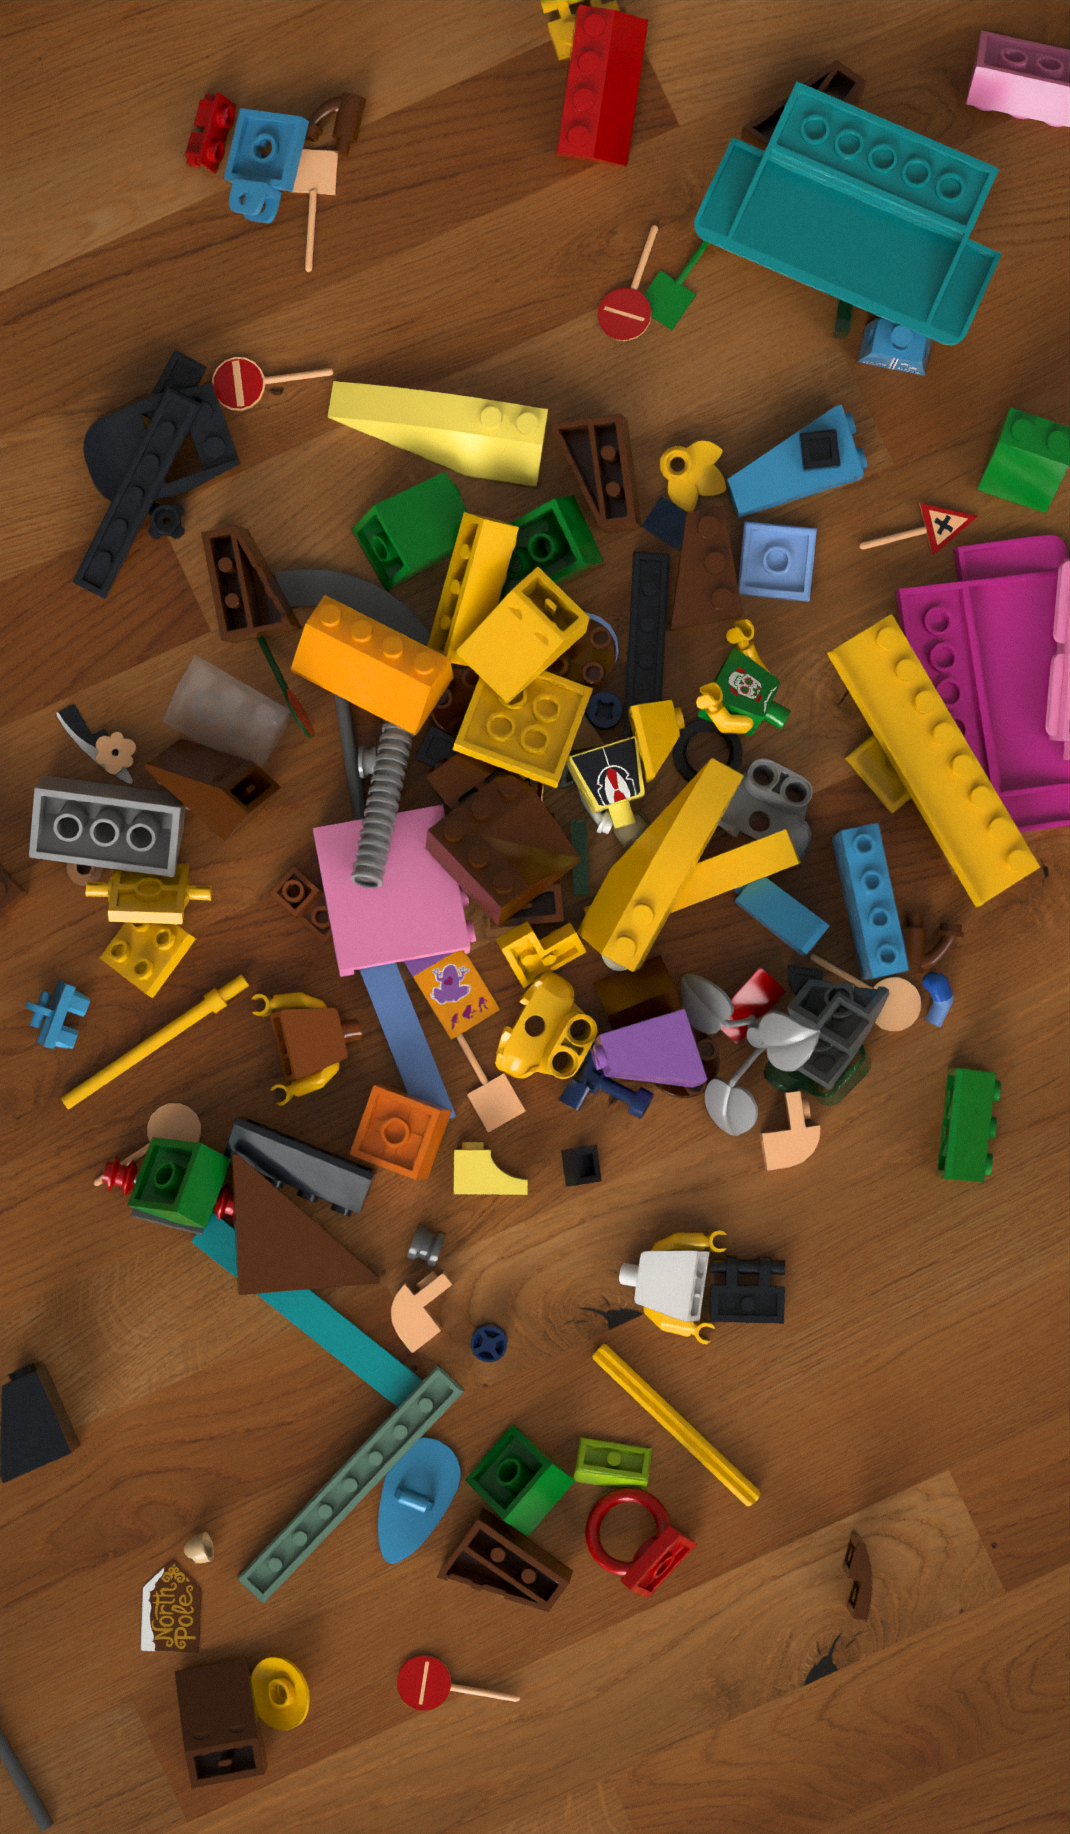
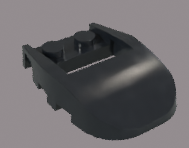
[83,381,241,502]

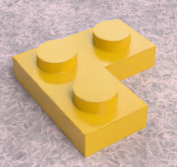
[495,921,587,988]

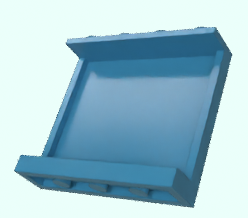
[831,823,909,981]

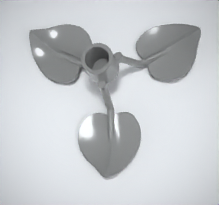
[681,973,820,1136]

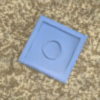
[738,521,817,602]

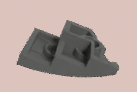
[787,979,890,1090]

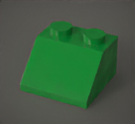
[128,1137,231,1228]
[465,1424,576,1537]

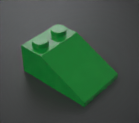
[498,495,604,604]

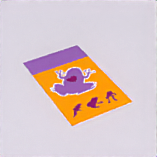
[403,950,500,1040]

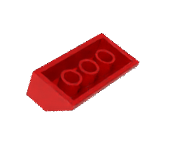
[555,4,648,167]

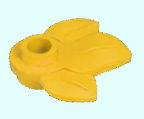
[659,441,727,512]

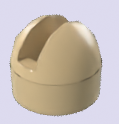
[184,1532,214,1564]

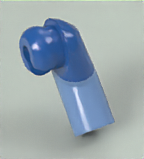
[922,971,954,1027]

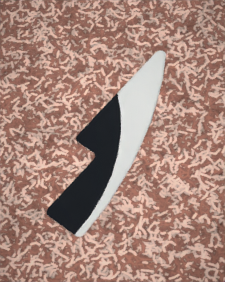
[57,704,133,784]

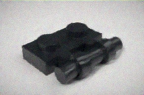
[710,1255,785,1324]

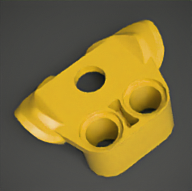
[495,972,598,1079]

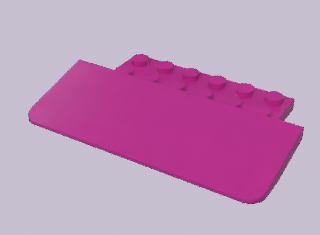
[894,535,1070,833]

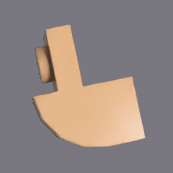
[760,1091,820,1170]
[391,1271,453,1353]

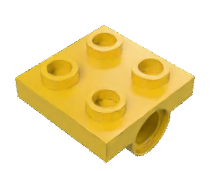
[100,922,196,998]

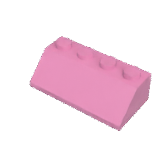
[966,30,1070,127]

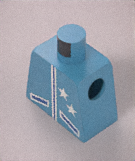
[857,318,932,376]

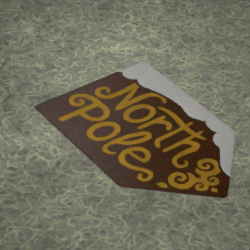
[141,1560,202,1653]

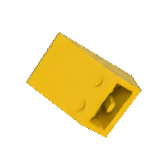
[456,567,590,704]

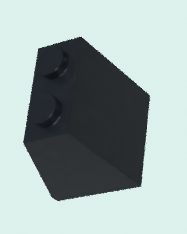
[0,1362,81,1483]

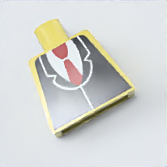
[566,736,645,829]

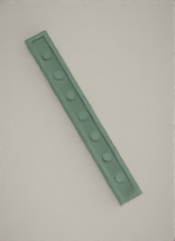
[237,1364,465,1604]

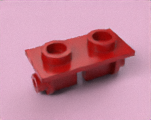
[184,92,236,174]

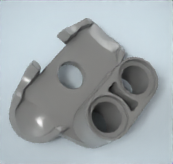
[718,758,813,860]

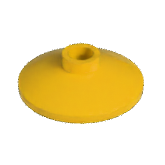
[251,1656,310,1731]

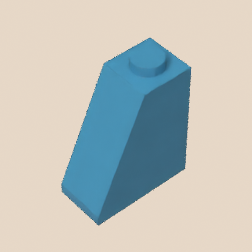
[733,877,830,956]

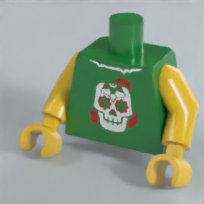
[696,619,791,736]

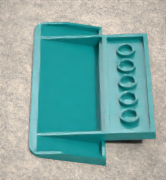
[694,81,1002,345]

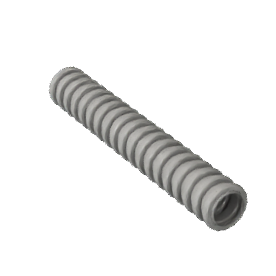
[350,720,414,888]

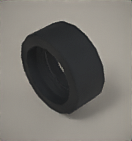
[673,719,743,782]

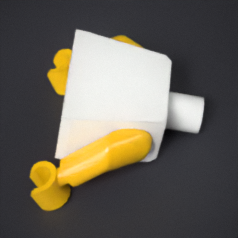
[619,1230,727,1344]

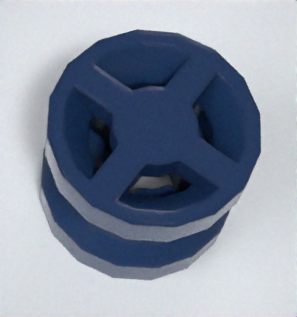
[586,692,623,730]
[471,1323,508,1363]

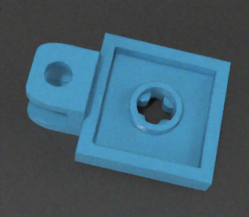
[224,108,309,223]

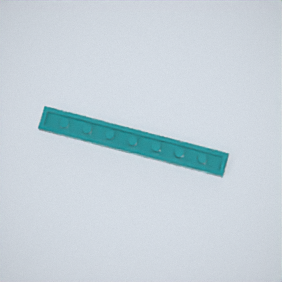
[191,1212,424,1407]

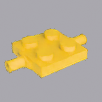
[86,863,212,924]

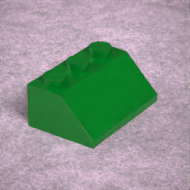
[936,1067,1001,1183]

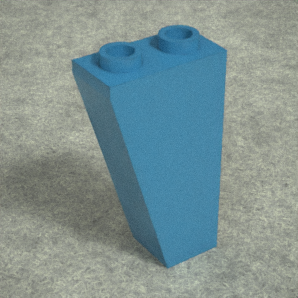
[726,405,867,519]

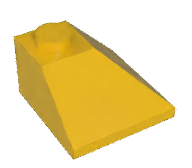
[628,700,685,783]

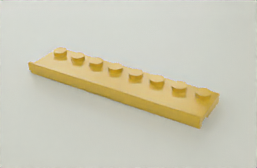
[827,614,1040,907]

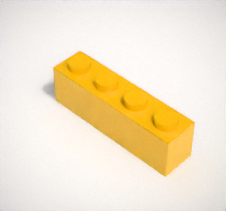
[427,512,519,667]

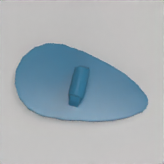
[378,1437,461,1564]

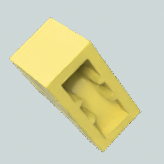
[454,1142,528,1195]

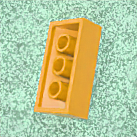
[291,595,454,736]

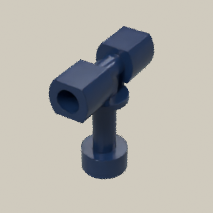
[559,1037,654,1119]

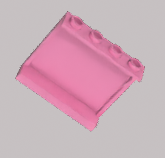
[313,805,476,977]

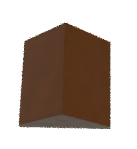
[593,955,683,1031]

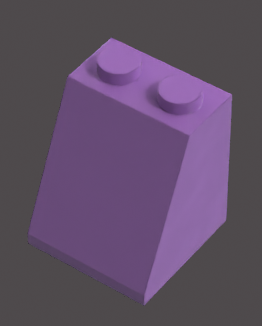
[590,1009,707,1088]

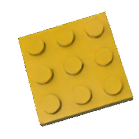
[452,671,593,788]

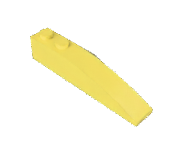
[328,381,548,488]

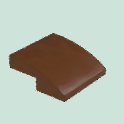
[842,1532,872,1622]

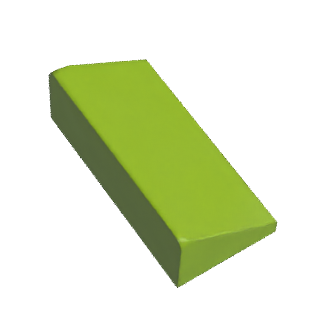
[574,1437,652,1491]

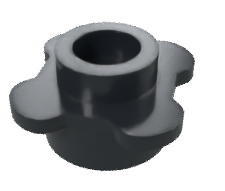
[148,503,185,539]

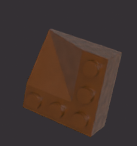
[425,770,581,926]

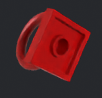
[585,1488,697,1598]

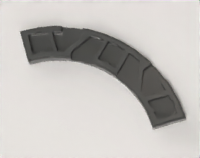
[275,569,430,646]

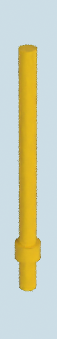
[61,974,250,1110]

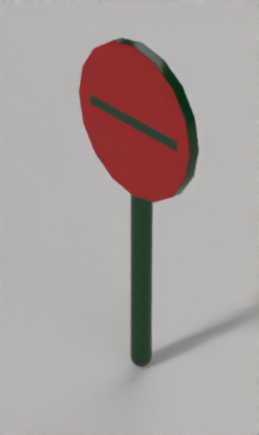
[257,637,315,738]

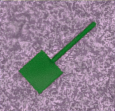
[644,240,709,331]

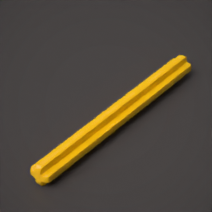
[592,1344,761,1506]

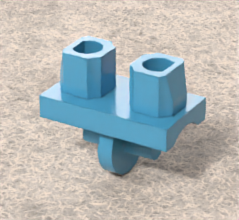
[25,981,91,1050]

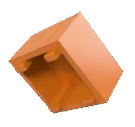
[349,1085,452,1180]

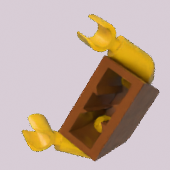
[252,992,362,1106]

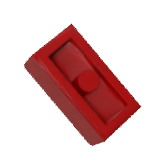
[720,966,786,1045]

